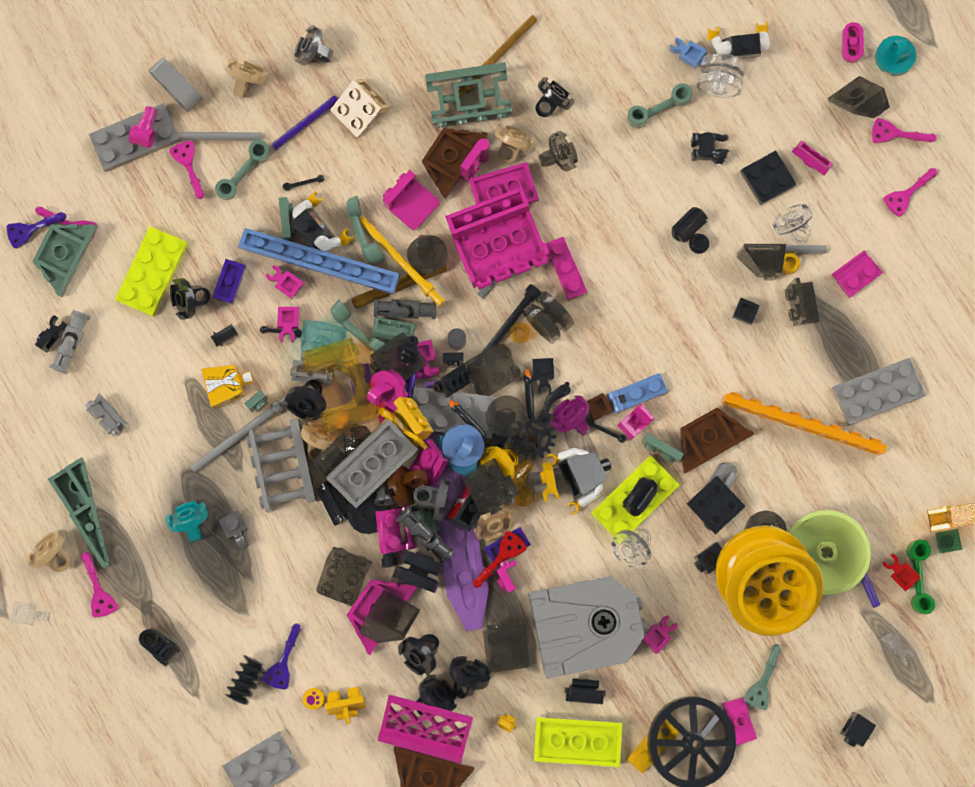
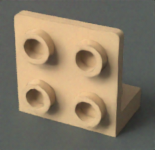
[331,79,391,137]

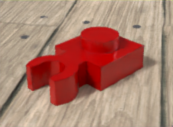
[882,554,921,592]

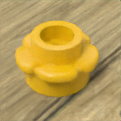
[497,713,517,733]

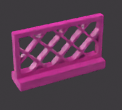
[378,694,473,764]

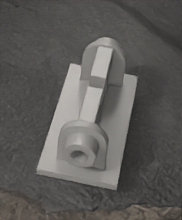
[290,360,334,385]
[85,393,127,436]

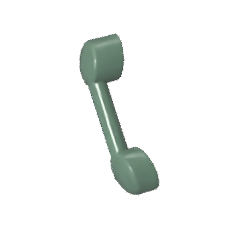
[627,83,692,128]
[215,140,270,200]
[346,196,385,264]
[330,299,391,355]

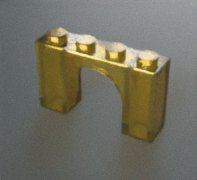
[301,338,378,435]

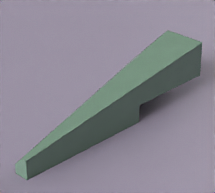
[48,457,110,568]

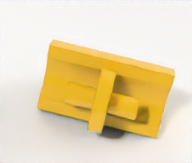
[325,687,367,725]

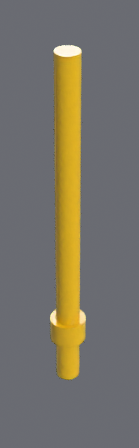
[359,216,445,307]

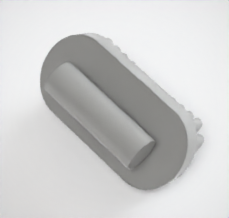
[703,462,738,489]
[525,467,566,494]

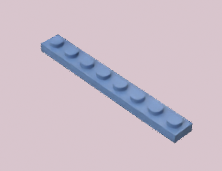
[238,228,400,295]

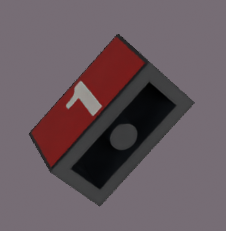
[444,484,492,532]

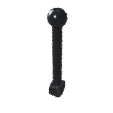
[283,175,324,191]
[259,326,303,338]
[586,419,626,443]

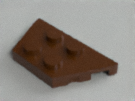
[422,128,488,199]
[680,408,754,474]
[393,746,474,787]

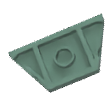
[33,224,98,297]

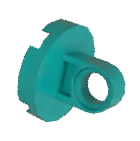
[875,35,917,76]
[165,501,208,543]

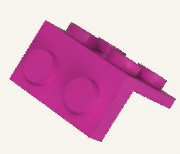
[382,170,439,231]

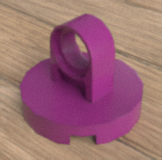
[551,395,591,436]

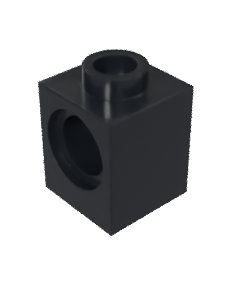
[693,542,722,574]
[839,712,876,748]

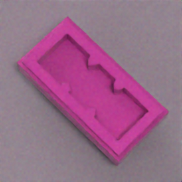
[792,141,833,176]
[723,697,757,745]

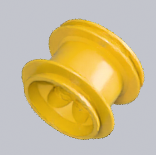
[716,526,823,636]

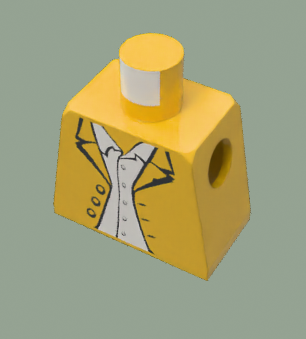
[201,365,254,410]

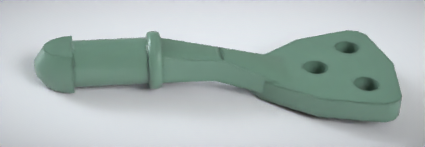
[743,644,781,710]

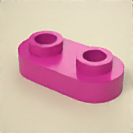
[842,22,864,63]

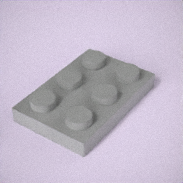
[222,731,301,787]

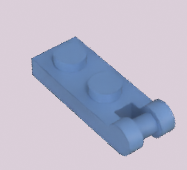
[606,373,668,414]

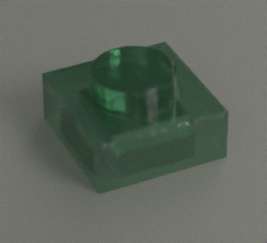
[935,529,963,554]

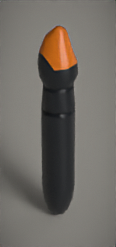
[523,369,534,420]
[449,400,487,439]

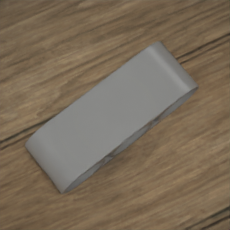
[148,57,203,112]

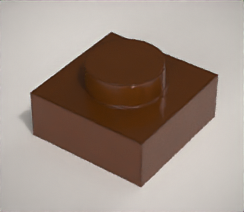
[587,393,613,421]

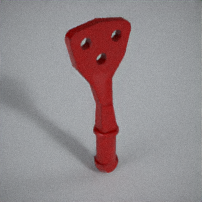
[473,531,527,588]

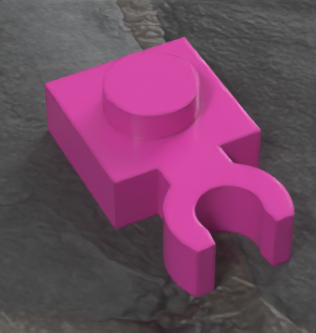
[265,265,304,300]
[277,307,299,343]
[642,615,678,654]

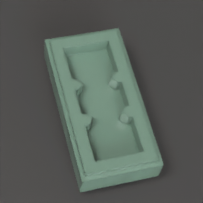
[371,317,416,343]

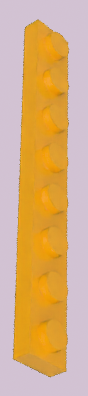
[721,392,887,456]

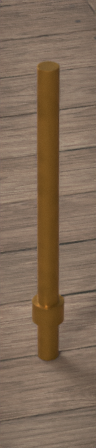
[453,15,537,104]

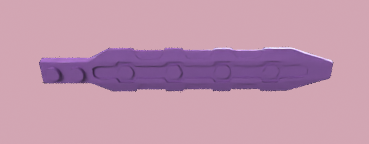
[423,380,489,631]

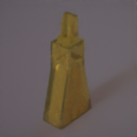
[927,503,975,531]

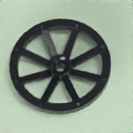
[647,696,736,787]

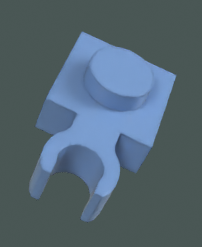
[670,38,707,69]

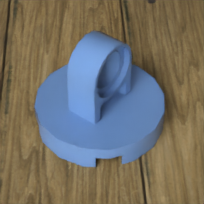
[442,424,484,467]

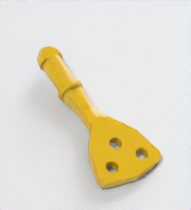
[378,407,428,450]

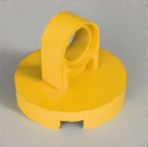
[478,446,518,488]

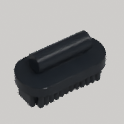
[671,207,708,243]
[622,477,658,516]
[564,678,606,705]

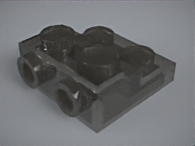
[461,458,520,515]

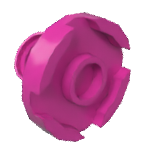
[366,369,408,411]

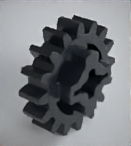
[512,414,556,460]

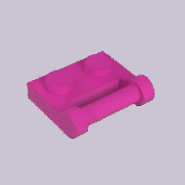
[460,139,489,182]
[375,506,417,554]

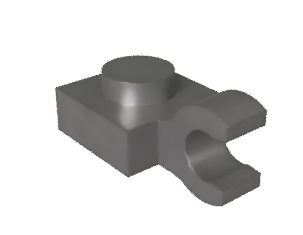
[218,510,249,549]

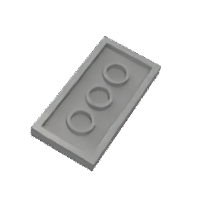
[89,103,180,172]
[832,358,926,426]
[412,387,497,439]
[326,418,418,508]

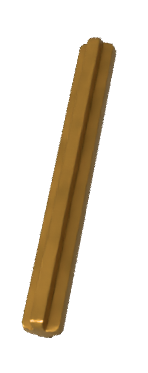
[351,260,448,309]

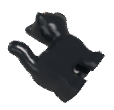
[691,132,729,166]

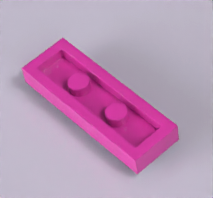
[546,237,587,301]

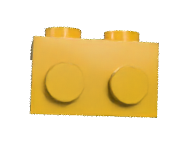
[382,397,434,447]

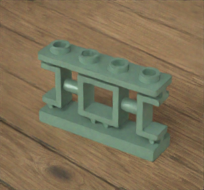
[425,62,513,128]

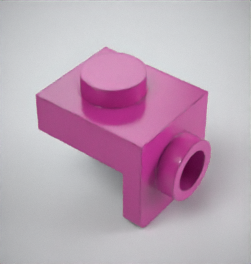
[617,404,654,440]
[496,559,517,593]

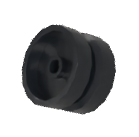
[392,549,446,593]

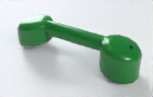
[906,540,935,614]

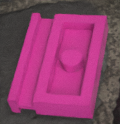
[831,250,883,298]
[409,439,449,487]

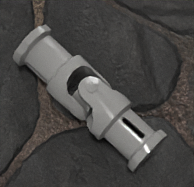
[49,310,90,374]

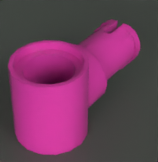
[129,106,157,148]

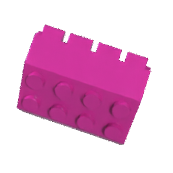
[445,187,550,290]

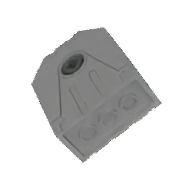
[528,576,647,679]

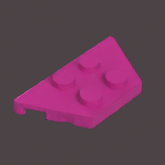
[347,579,417,655]

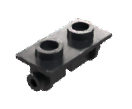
[397,335,418,364]
[433,364,471,398]
[316,482,348,526]

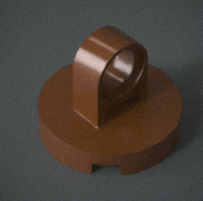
[387,465,428,507]

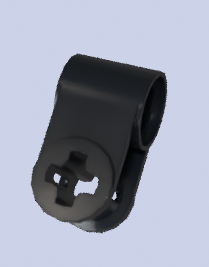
[139,628,181,667]

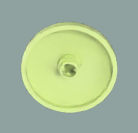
[788,510,871,595]

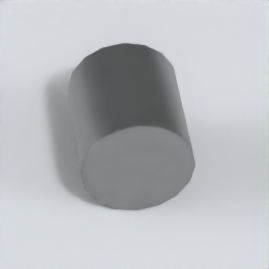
[448,328,466,350]

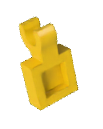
[540,462,559,502]

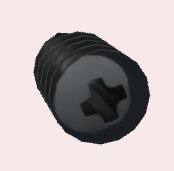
[225,655,266,705]

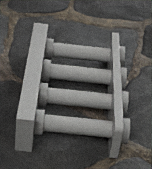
[246,418,317,513]

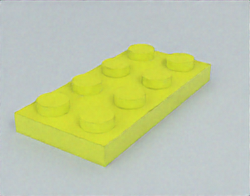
[115,226,188,317]
[591,455,680,543]
[534,717,622,767]

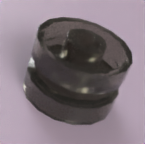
[522,291,574,344]

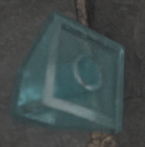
[301,320,347,369]

